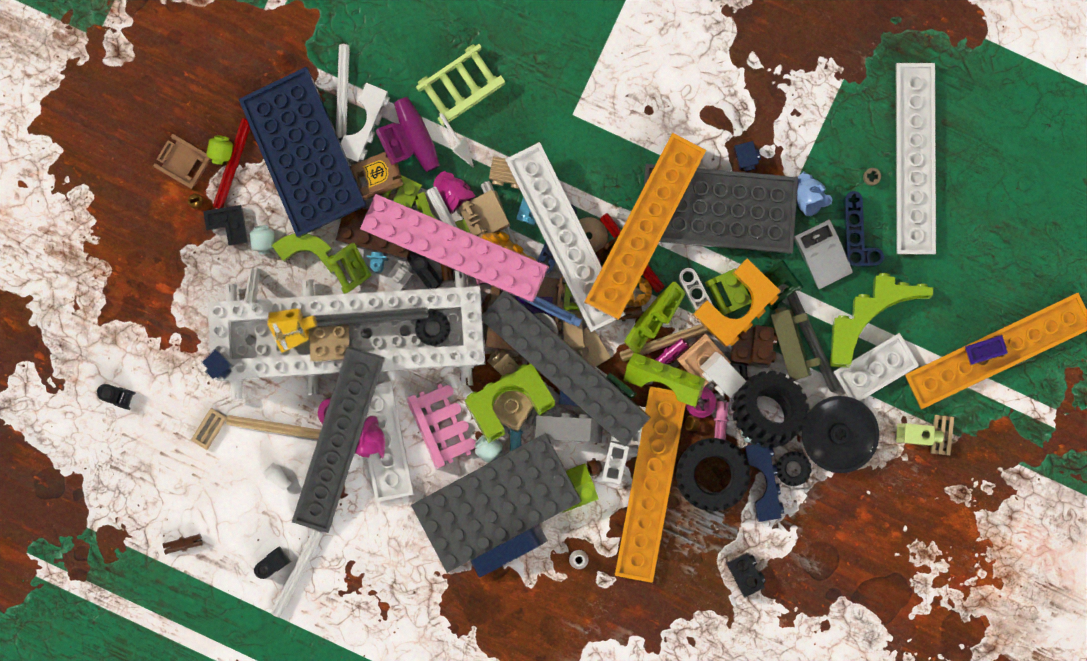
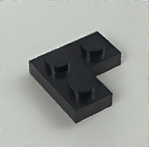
[203,205,248,246]

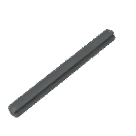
[784,287,840,392]
[315,307,429,327]

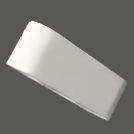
[679,268,713,311]

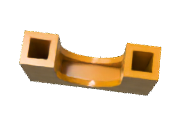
[692,259,780,347]

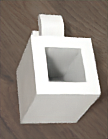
[384,263,414,291]

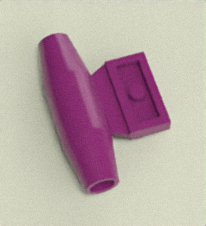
[376,97,440,172]

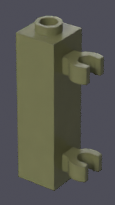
[771,307,822,380]

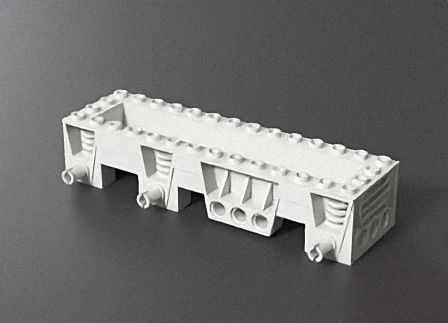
[207,271,485,400]

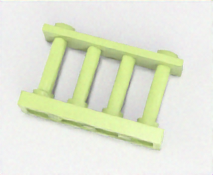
[416,44,505,127]

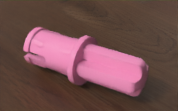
[714,401,729,440]

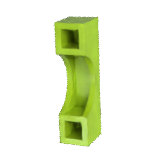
[624,353,706,407]

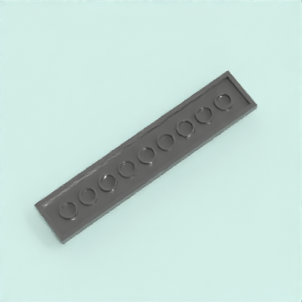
[482,291,651,447]
[292,346,385,533]

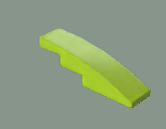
[624,282,686,353]

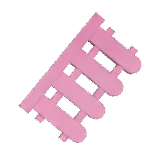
[406,384,476,469]

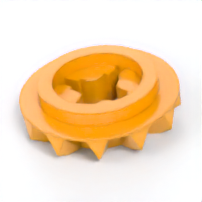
[627,277,652,307]

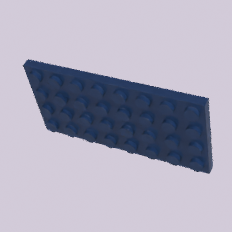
[239,67,367,238]

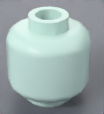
[249,225,275,254]
[474,435,503,463]

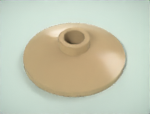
[579,217,608,253]

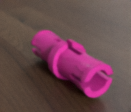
[655,338,689,364]

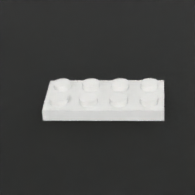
[833,333,919,401]

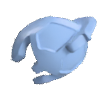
[796,172,833,216]

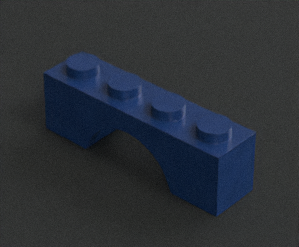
[744,443,784,522]

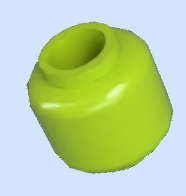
[207,135,233,165]

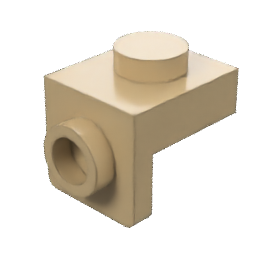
[487,349,519,376]

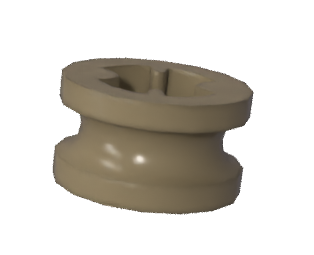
[863,168,881,186]

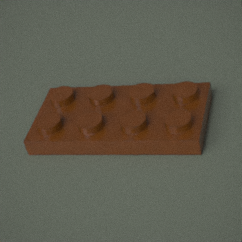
[336,208,411,259]

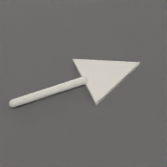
[440,113,474,167]

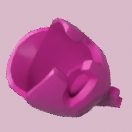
[433,171,475,215]
[355,415,385,459]

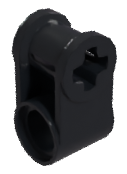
[97,384,136,410]
[254,546,291,579]

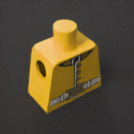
[267,308,317,353]

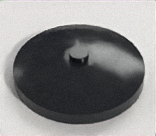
[802,396,879,473]

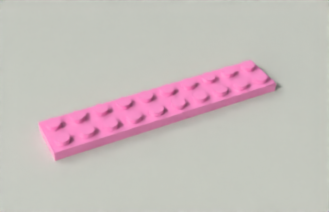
[360,194,548,303]

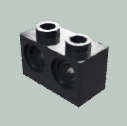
[726,552,766,598]

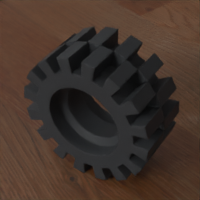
[415,310,451,346]
[776,452,812,486]

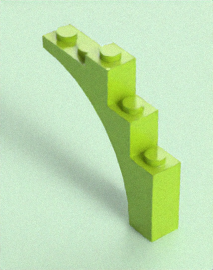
[830,273,933,368]

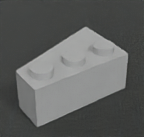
[535,412,603,443]

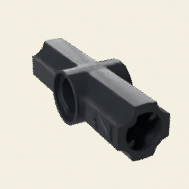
[406,251,444,289]

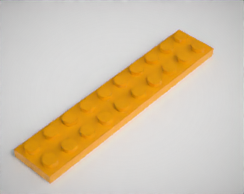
[584,133,706,320]
[904,293,1087,409]
[615,386,686,583]

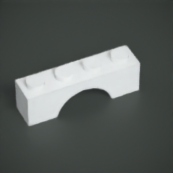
[341,83,390,163]

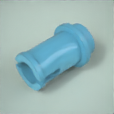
[508,428,523,451]

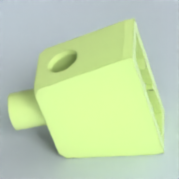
[896,423,944,446]

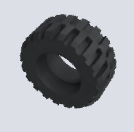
[732,370,810,448]
[676,438,751,512]

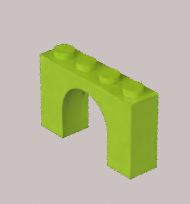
[465,364,555,444]

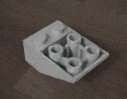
[794,219,853,290]

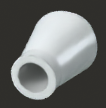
[263,462,291,491]
[569,550,588,569]

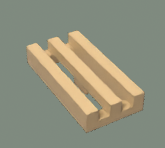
[191,408,227,450]
[930,415,954,455]

